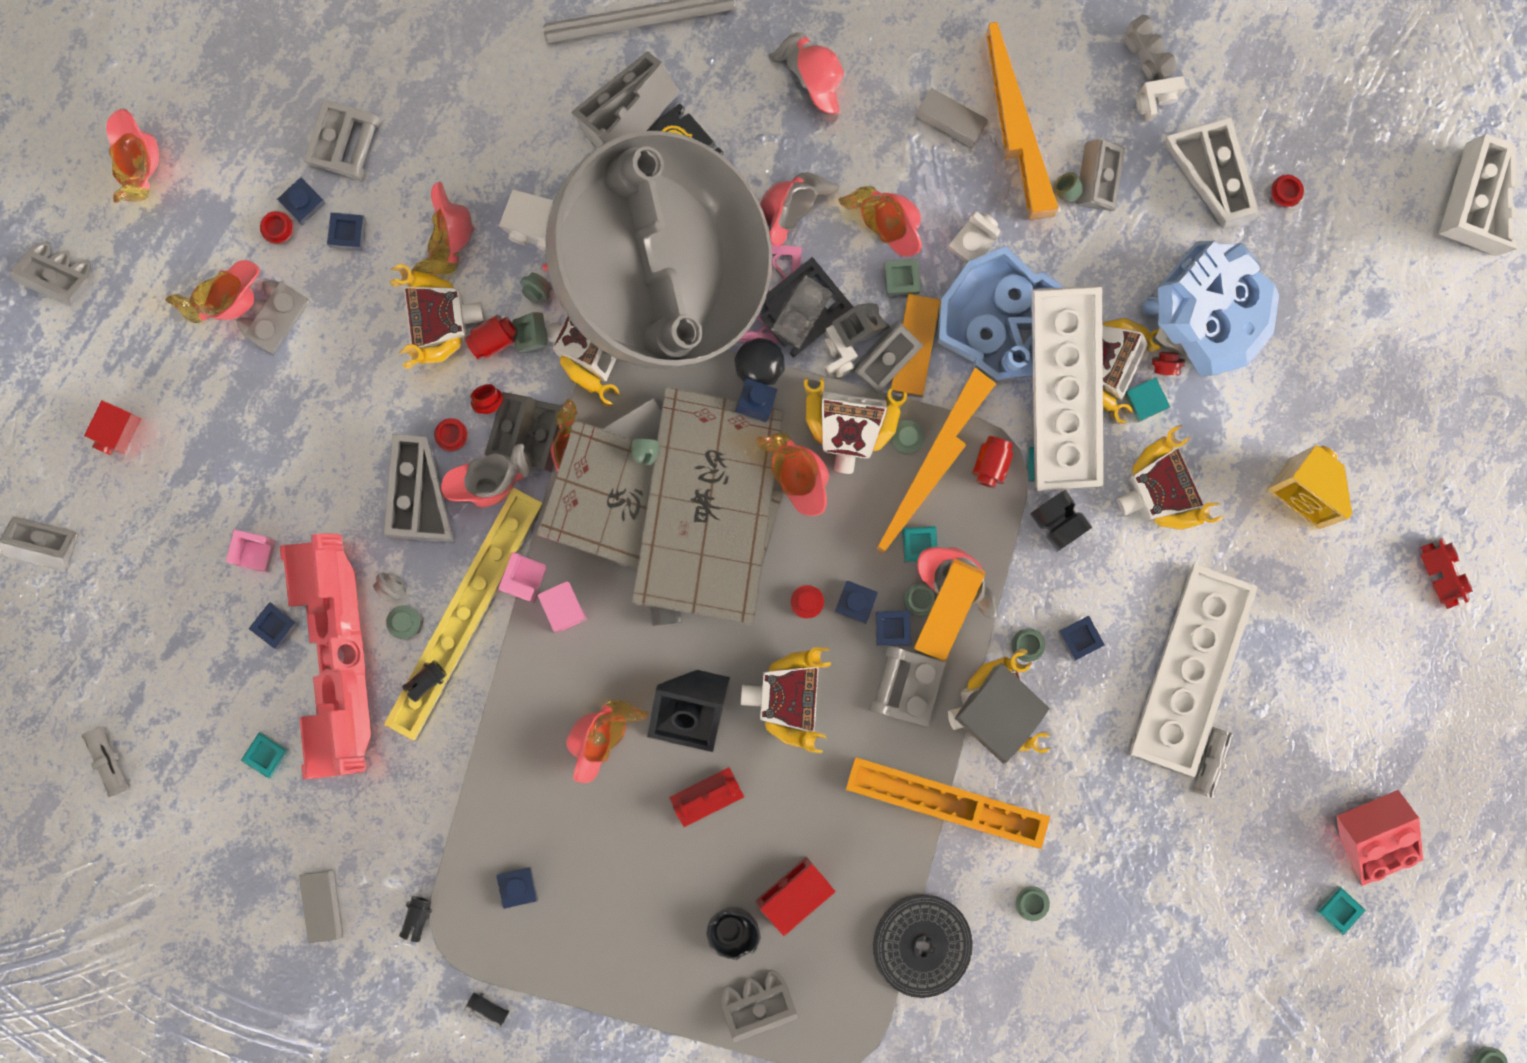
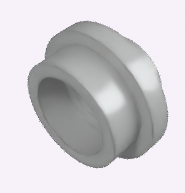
[373,572,405,603]

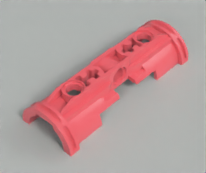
[280,533,371,780]

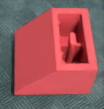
[1337,790,1423,886]

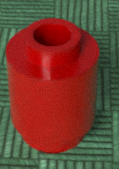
[465,314,517,360]
[972,436,1014,488]

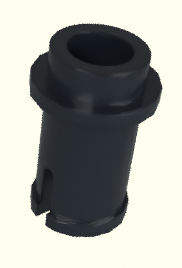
[402,660,447,702]
[399,896,432,942]
[464,992,510,1031]

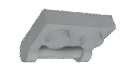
[304,99,382,181]
[869,646,946,728]

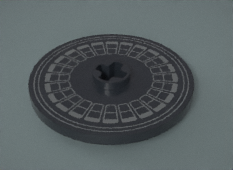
[873,894,973,998]

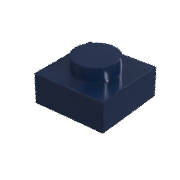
[277,177,326,225]
[327,212,366,251]
[735,378,777,422]
[835,580,878,624]
[248,602,298,650]
[875,611,911,646]
[1058,616,1105,661]
[496,867,538,909]

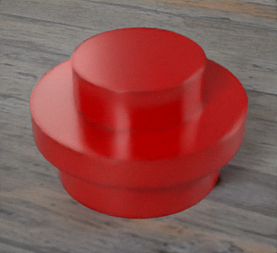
[1270,175,1304,208]
[260,211,294,244]
[1151,351,1185,375]
[470,384,503,414]
[434,418,468,452]
[790,585,824,619]

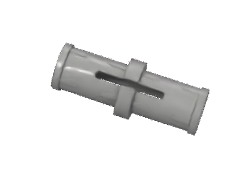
[81,727,129,797]
[1193,727,1234,798]

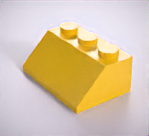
[1267,444,1352,529]

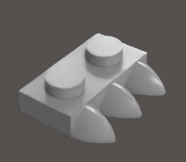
[1124,15,1177,81]
[10,241,91,307]
[236,280,311,356]
[721,970,799,1043]

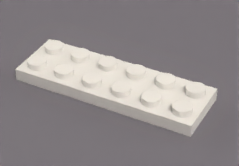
[1032,285,1103,491]
[1129,564,1258,777]

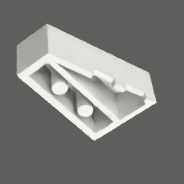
[1165,117,1259,229]
[1439,134,1517,256]
[499,190,553,251]

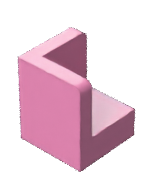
[226,529,276,573]
[498,552,547,603]
[538,582,588,633]

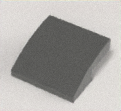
[484,392,570,473]
[954,663,1050,764]

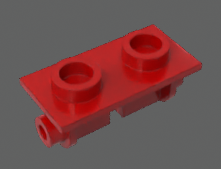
[1420,538,1473,609]
[669,767,744,827]

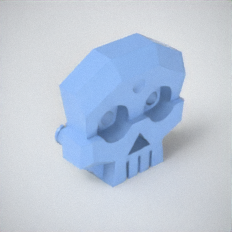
[1142,240,1279,376]
[937,246,1064,383]

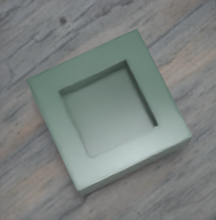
[884,259,920,296]
[512,312,547,353]

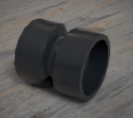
[1030,489,1092,552]

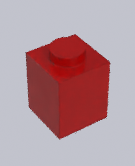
[84,400,142,456]

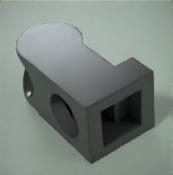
[832,303,890,348]

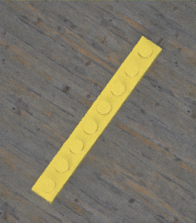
[384,487,543,740]

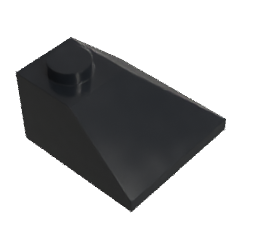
[647,670,730,752]

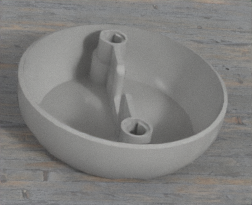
[545,131,772,369]

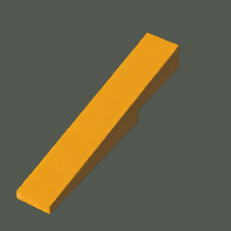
[986,22,1059,221]
[876,368,996,554]
[845,757,1050,849]

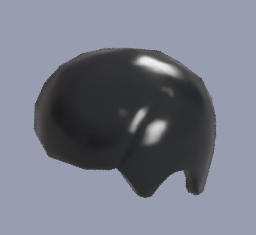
[734,338,785,385]
[706,907,761,960]

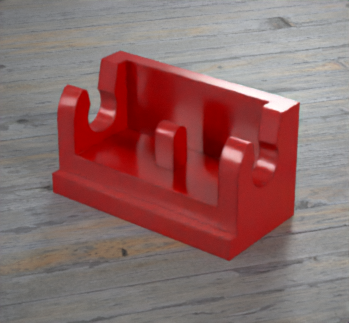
[755,857,836,937]

